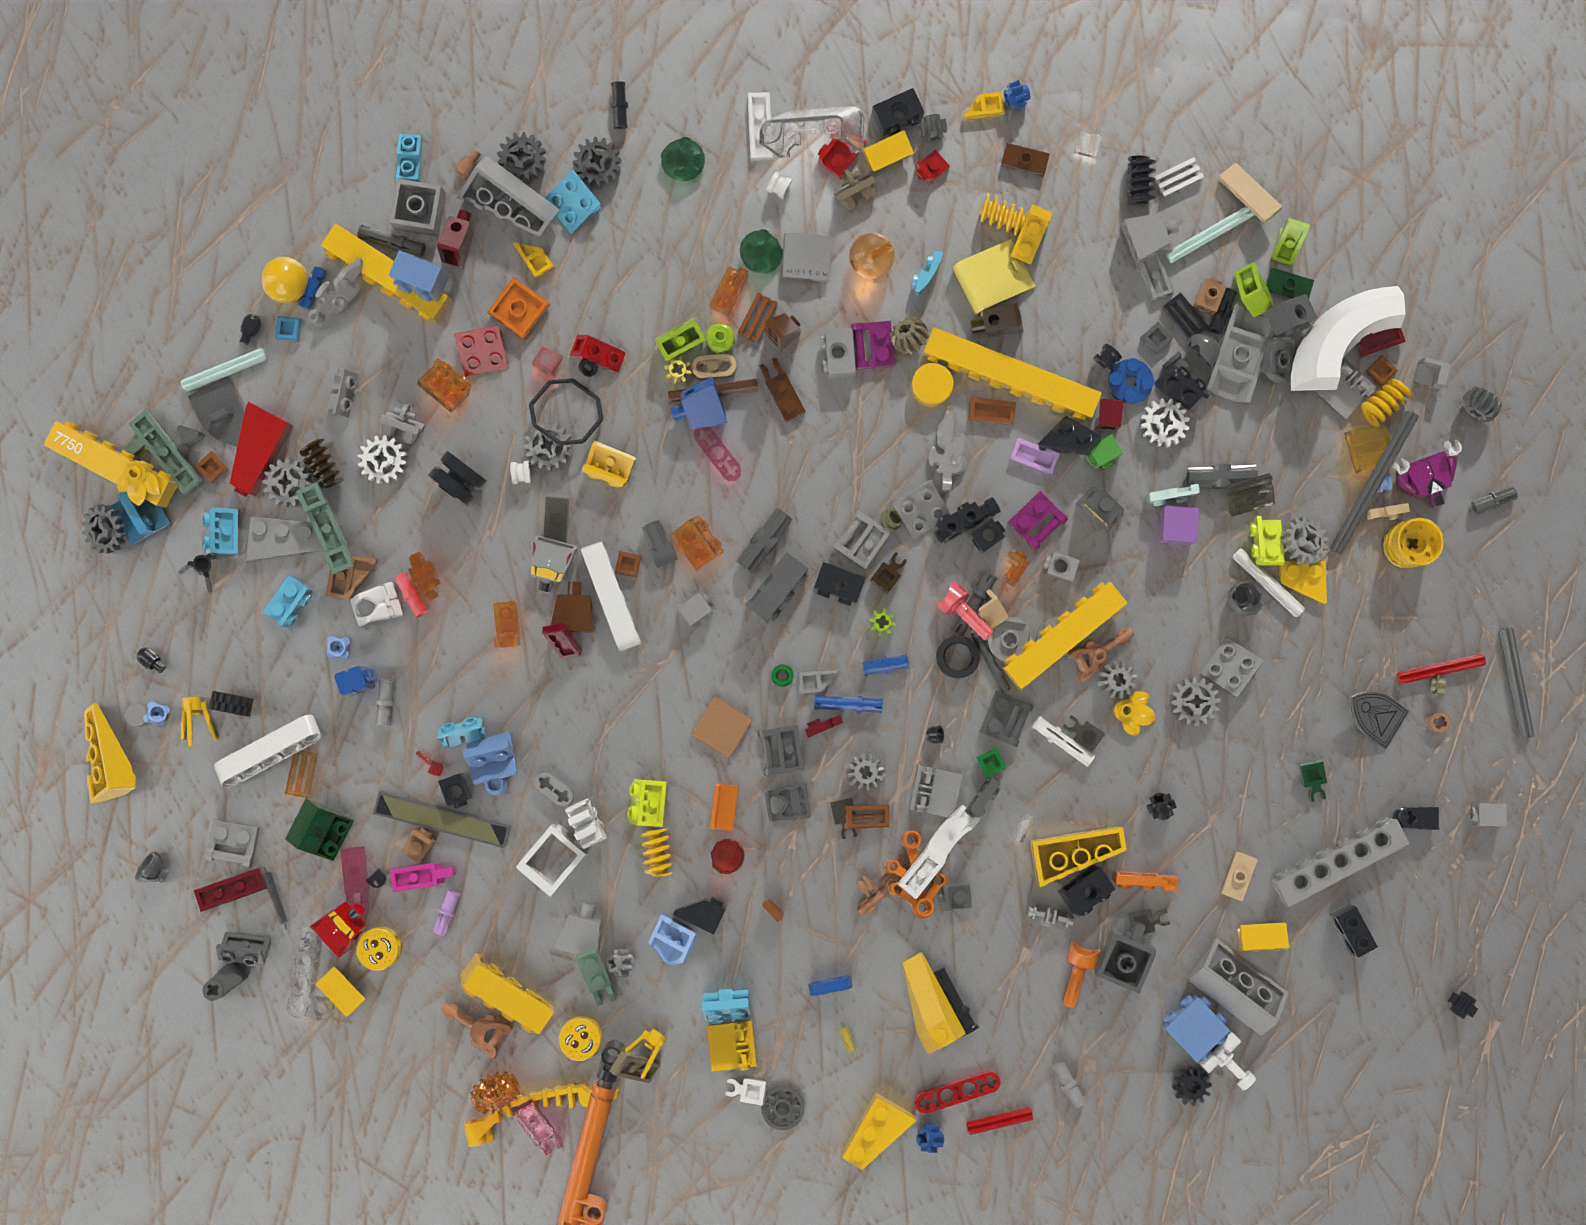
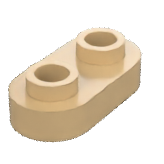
[692,354,737,380]

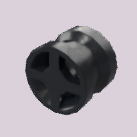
[1093,343,1122,372]

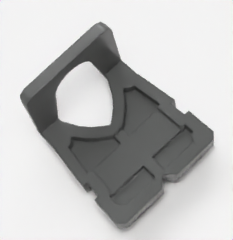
[765,782,811,822]

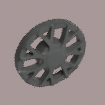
[761,1086,804,1130]

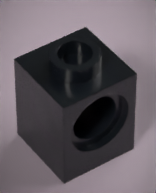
[968,519,1005,554]
[438,773,472,809]

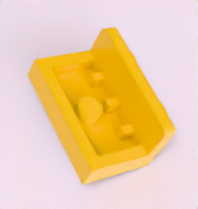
[581,441,636,488]

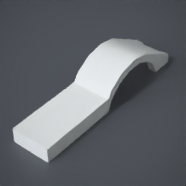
[897,805,980,899]

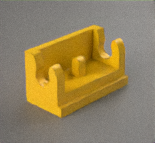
[861,130,914,172]
[1237,923,1289,953]
[315,966,366,1017]

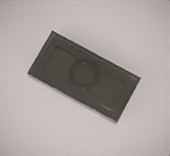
[544,496,569,543]

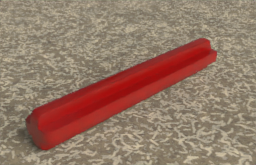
[1396,654,1486,684]

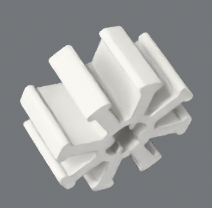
[565,798,607,849]

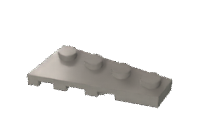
[246,516,342,562]

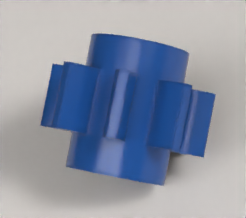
[1004,80,1031,110]
[916,1124,944,1153]

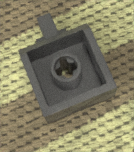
[1094,921,1157,994]

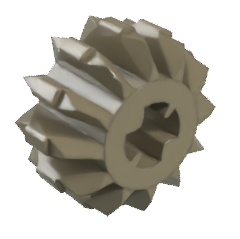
[890,316,929,355]

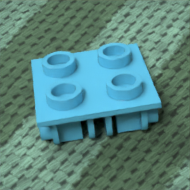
[545,169,601,234]

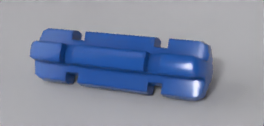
[298,266,326,310]

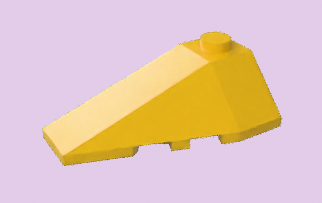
[902,952,966,1054]

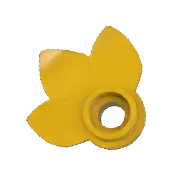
[117,460,161,506]
[1113,691,1156,736]

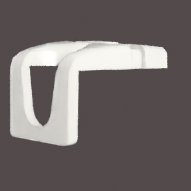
[350,582,403,627]

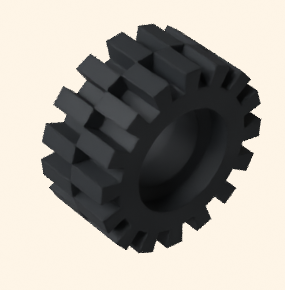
[208,691,254,717]

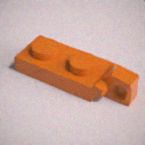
[1112,871,1178,892]

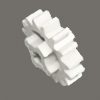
[1140,398,1190,448]
[357,435,408,485]

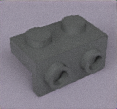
[216,932,271,966]

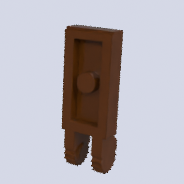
[759,357,806,422]

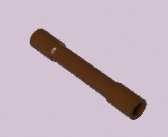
[668,378,758,405]

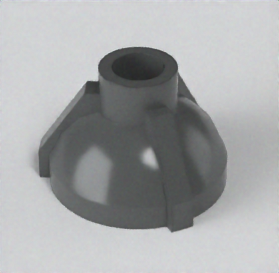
[135,851,168,883]

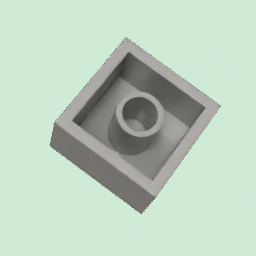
[389,178,446,236]

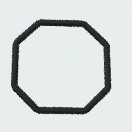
[529,378,603,446]

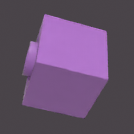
[1157,504,1199,545]

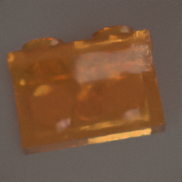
[709,267,748,316]
[671,516,724,571]

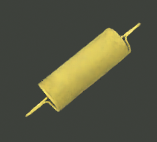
[839,1021,856,1058]

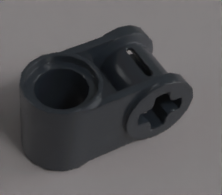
[1392,807,1439,830]

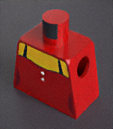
[310,902,367,958]

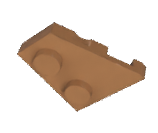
[325,555,378,600]

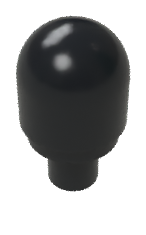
[239,314,261,345]
[136,647,166,673]

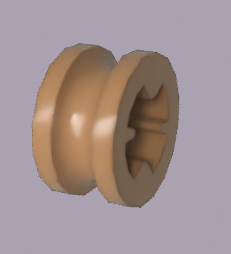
[1428,712,1451,733]
[856,875,877,897]

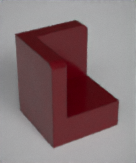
[1095,399,1123,430]

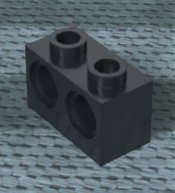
[1329,904,1378,958]

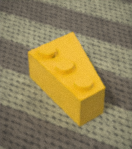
[842,1092,917,1170]

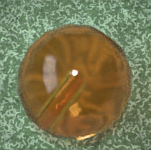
[849,232,895,279]

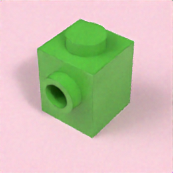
[1085,434,1123,470]

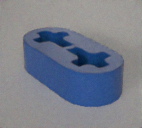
[808,976,853,996]

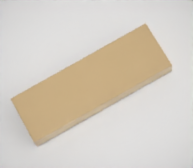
[1219,162,1282,224]

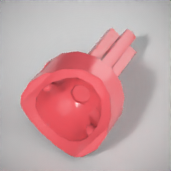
[935,582,994,641]

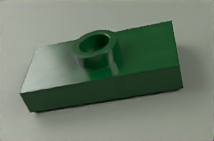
[1266,267,1314,299]

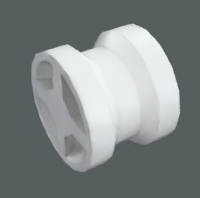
[767,171,793,199]
[510,461,532,485]

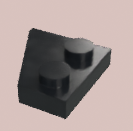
[1038,416,1101,455]

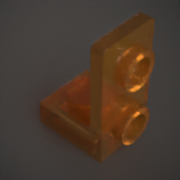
[493,601,521,648]

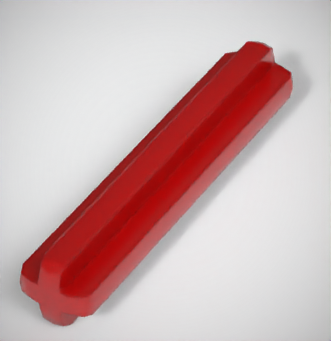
[966,1107,1033,1135]

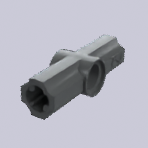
[1186,464,1258,489]
[737,508,793,573]

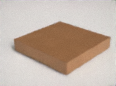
[691,696,753,758]

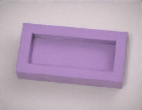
[1009,438,1060,475]

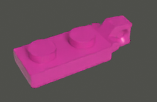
[390,862,456,892]

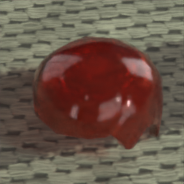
[710,838,745,874]

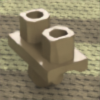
[834,169,877,210]

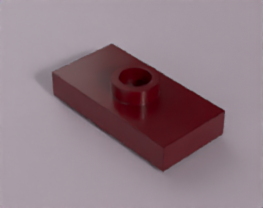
[1357,328,1406,357]
[542,623,582,658]

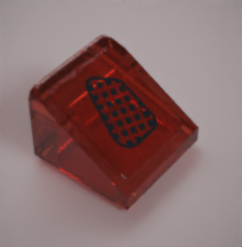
[532,346,563,376]

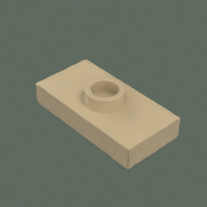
[1220,851,1258,902]

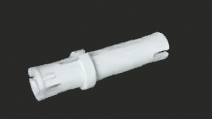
[1032,716,1095,767]

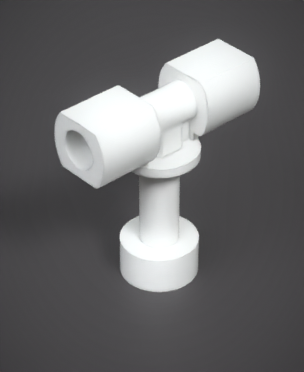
[1197,1031,1256,1090]

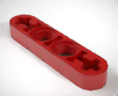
[914,1070,1001,1114]

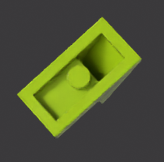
[1271,218,1310,266]

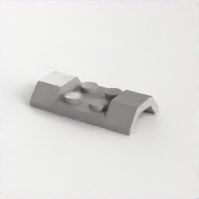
[1206,304,1274,403]

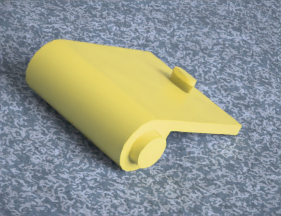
[952,239,1035,317]

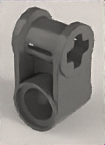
[202,962,249,1001]

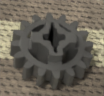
[497,132,547,182]
[573,137,622,187]
[81,504,128,554]

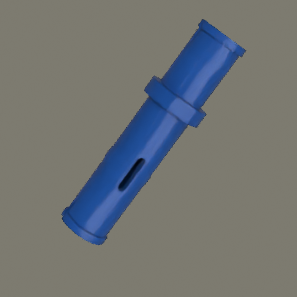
[814,695,883,714]

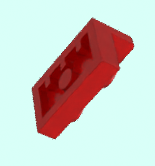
[817,123,866,179]

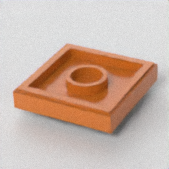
[487,277,550,340]

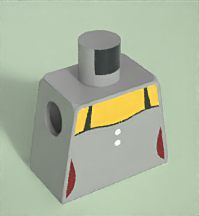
[530,535,578,592]

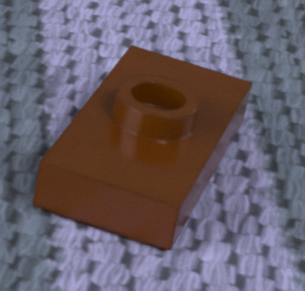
[1001,143,1050,177]

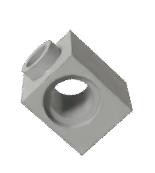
[1043,552,1080,583]
[677,592,714,627]
[1469,802,1507,826]

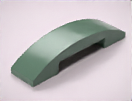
[296,482,354,575]

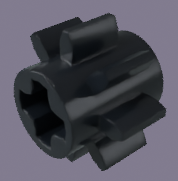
[1146,792,1177,820]
[1448,991,1478,1019]

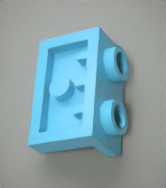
[202,508,238,555]
[263,575,313,628]

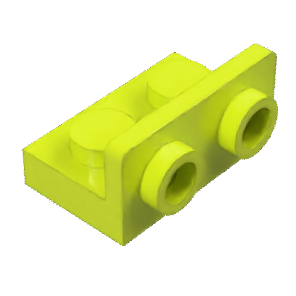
[1249,516,1285,566]
[627,779,667,827]

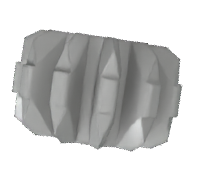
[1098,661,1137,699]
[846,753,885,791]

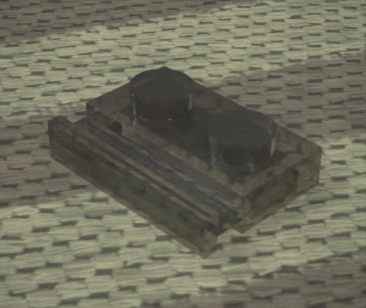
[1226,473,1275,517]

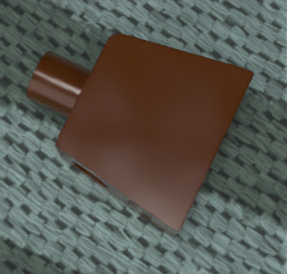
[551,581,595,633]

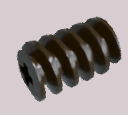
[299,438,344,489]

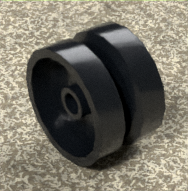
[428,451,487,506]

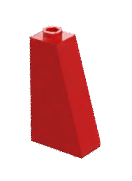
[229,402,293,497]

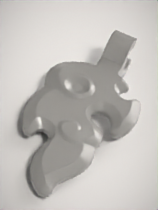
[308,257,363,327]
[928,410,967,493]

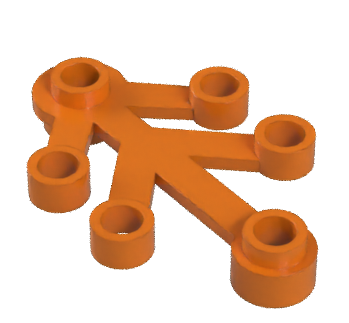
[885,830,946,919]

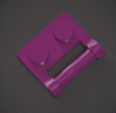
[851,320,895,370]
[1007,491,1068,551]

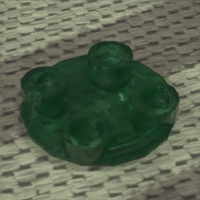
[661,137,705,182]
[740,229,783,274]

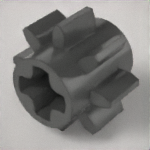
[920,114,948,141]

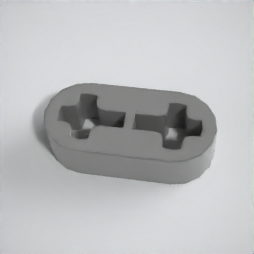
[535,772,574,807]

